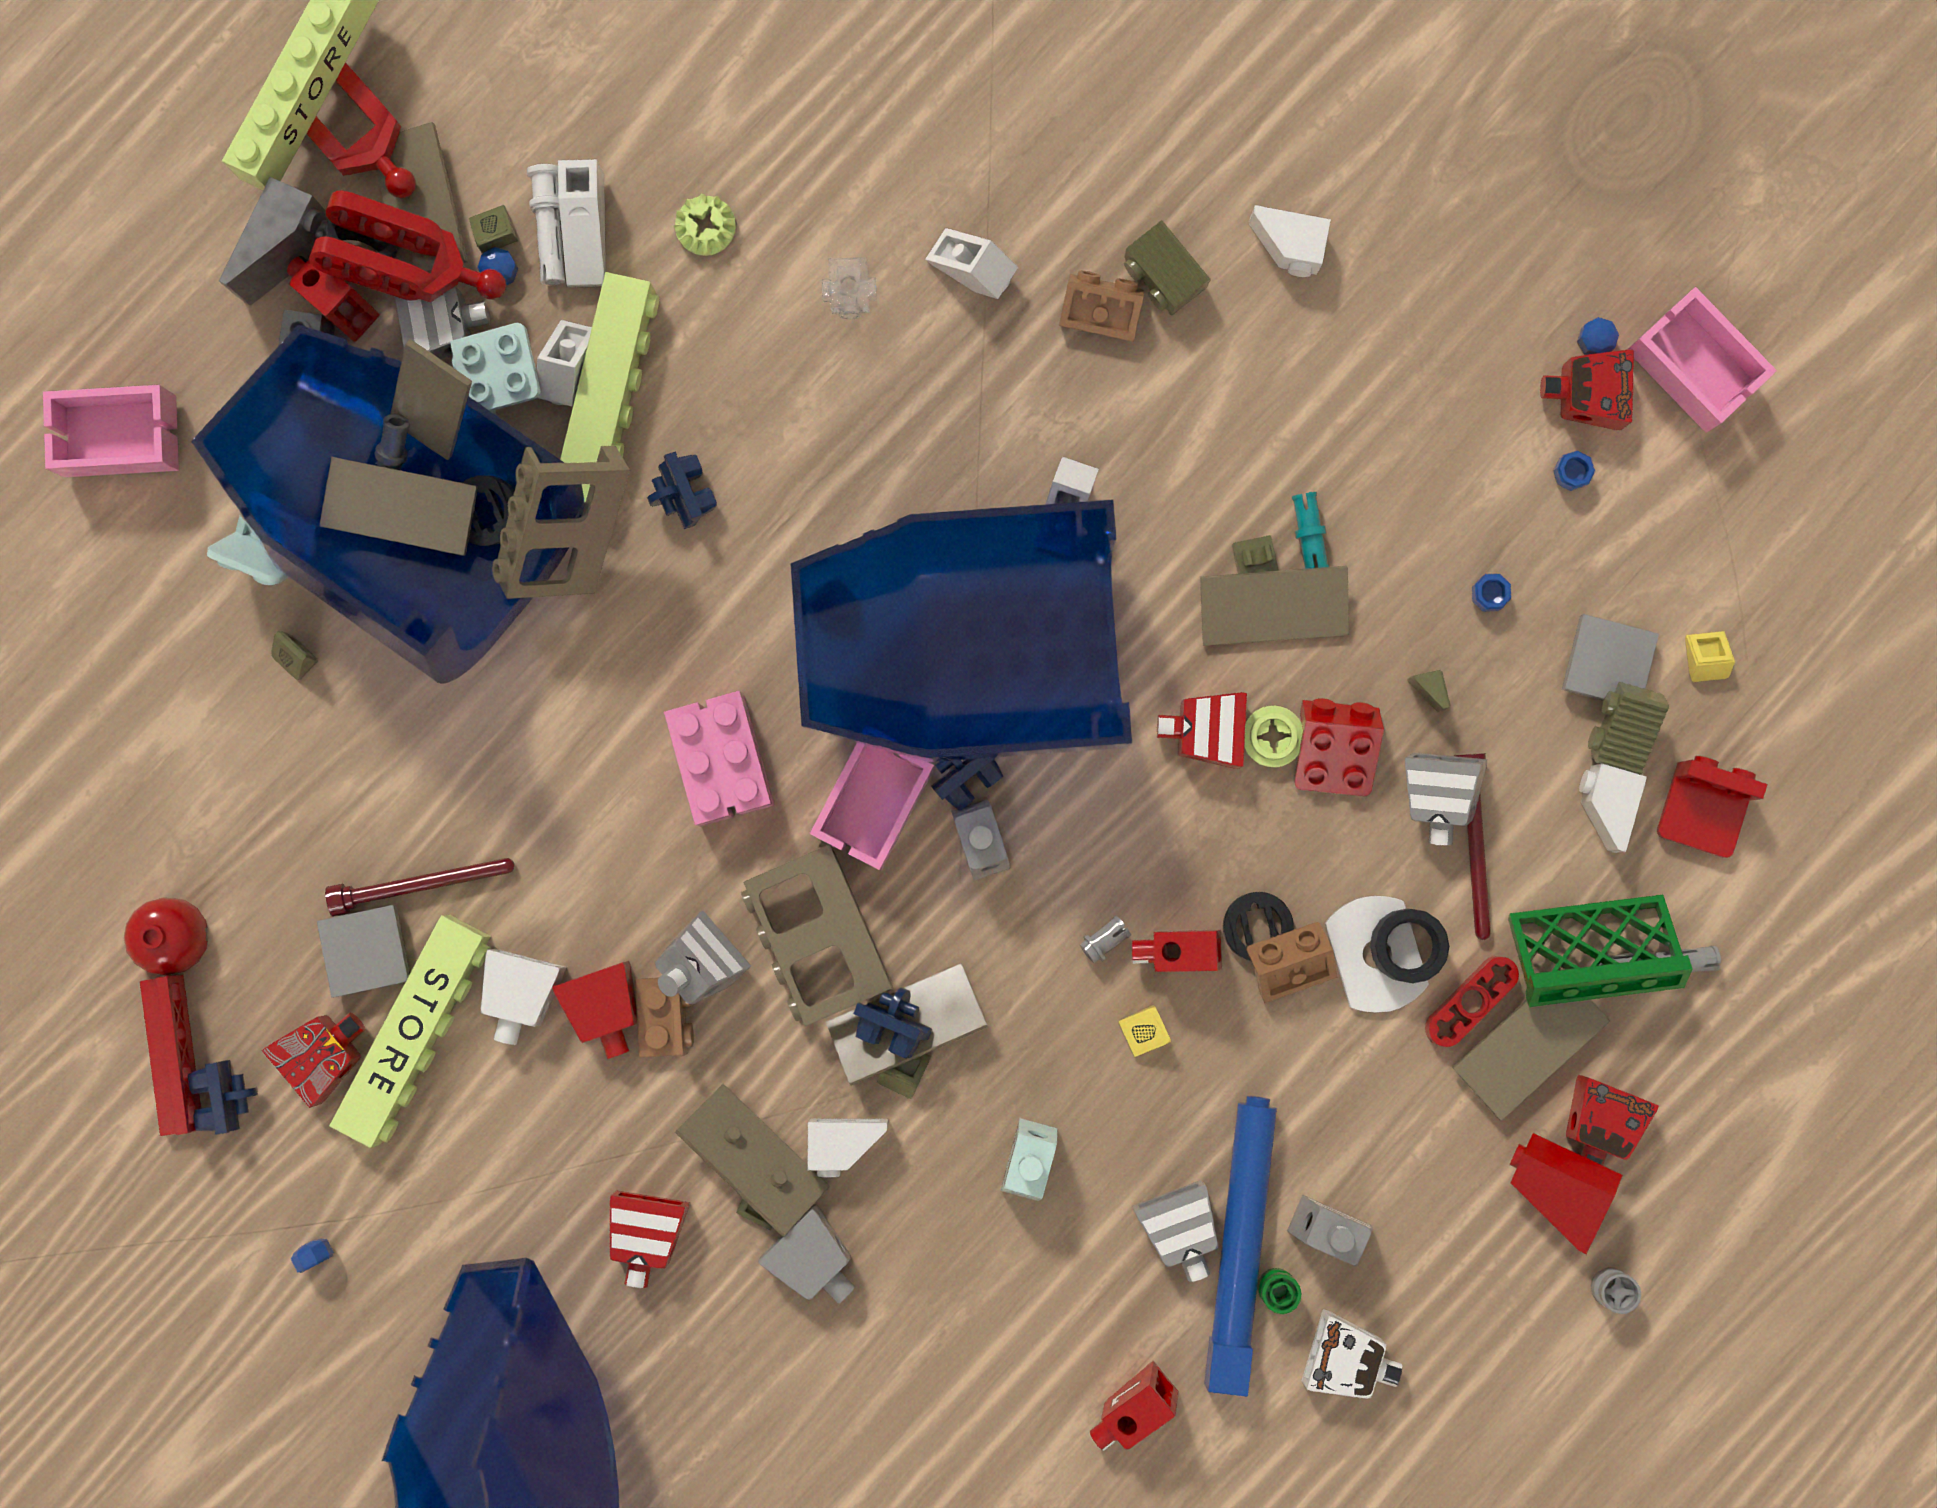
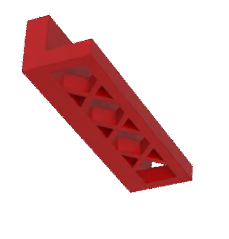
[139,975,201,1136]

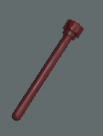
[1454,753,1491,940]
[325,858,515,917]

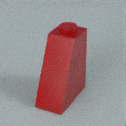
[1509,1133,1623,1255]

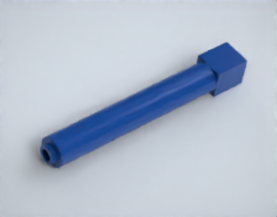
[1204,1096,1277,1397]

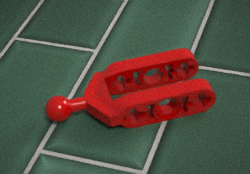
[307,62,416,198]
[309,190,506,303]

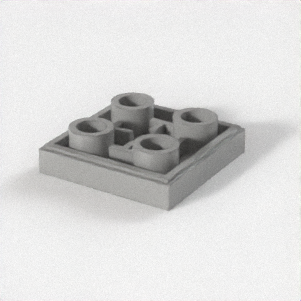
[1562,614,1659,701]
[317,905,410,998]

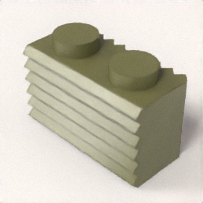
[1124,220,1211,315]
[1588,682,1669,775]

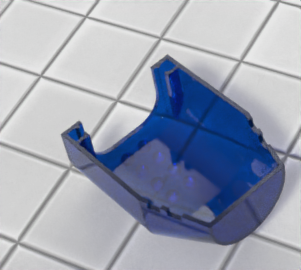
[191,325,585,684]
[790,500,1132,762]

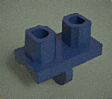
[647,451,717,529]
[931,742,1003,810]
[853,987,932,1058]
[188,1060,258,1135]

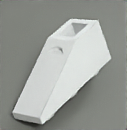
[558,159,606,287]

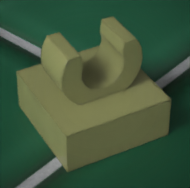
[1232,535,1279,574]

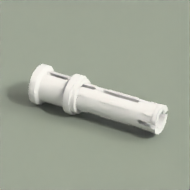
[527,164,565,285]

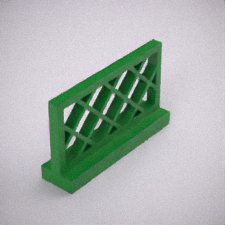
[1508,894,1693,1007]

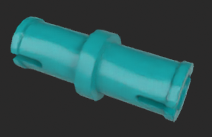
[1292,492,1329,569]

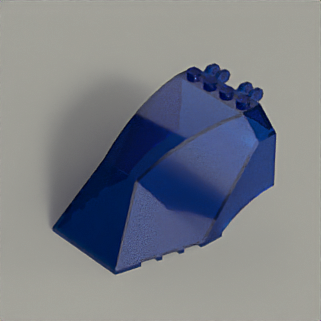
[381,1258,619,1508]

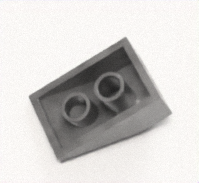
[219,177,328,305]

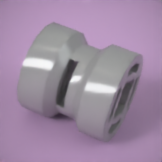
[1591,1268,1641,1314]

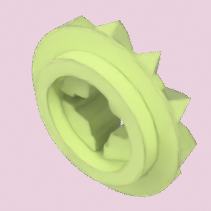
[674,193,736,256]
[1244,706,1303,768]

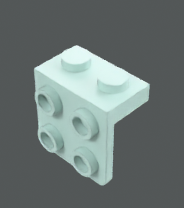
[450,323,541,424]
[207,494,321,585]

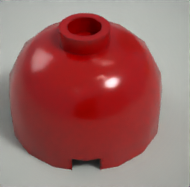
[123,897,208,975]

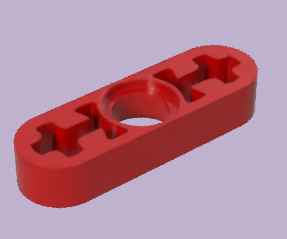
[1425,956,1519,1047]

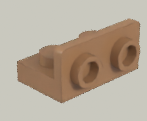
[1059,270,1145,342]
[1247,922,1338,1003]
[635,977,694,1058]

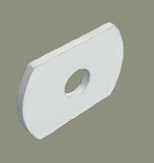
[1325,896,1429,1013]

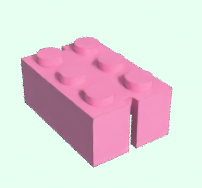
[1627,287,1777,433]
[43,385,179,477]
[664,691,775,826]
[810,729,935,871]

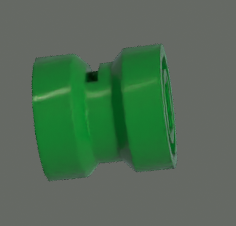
[1257,1268,1302,1314]

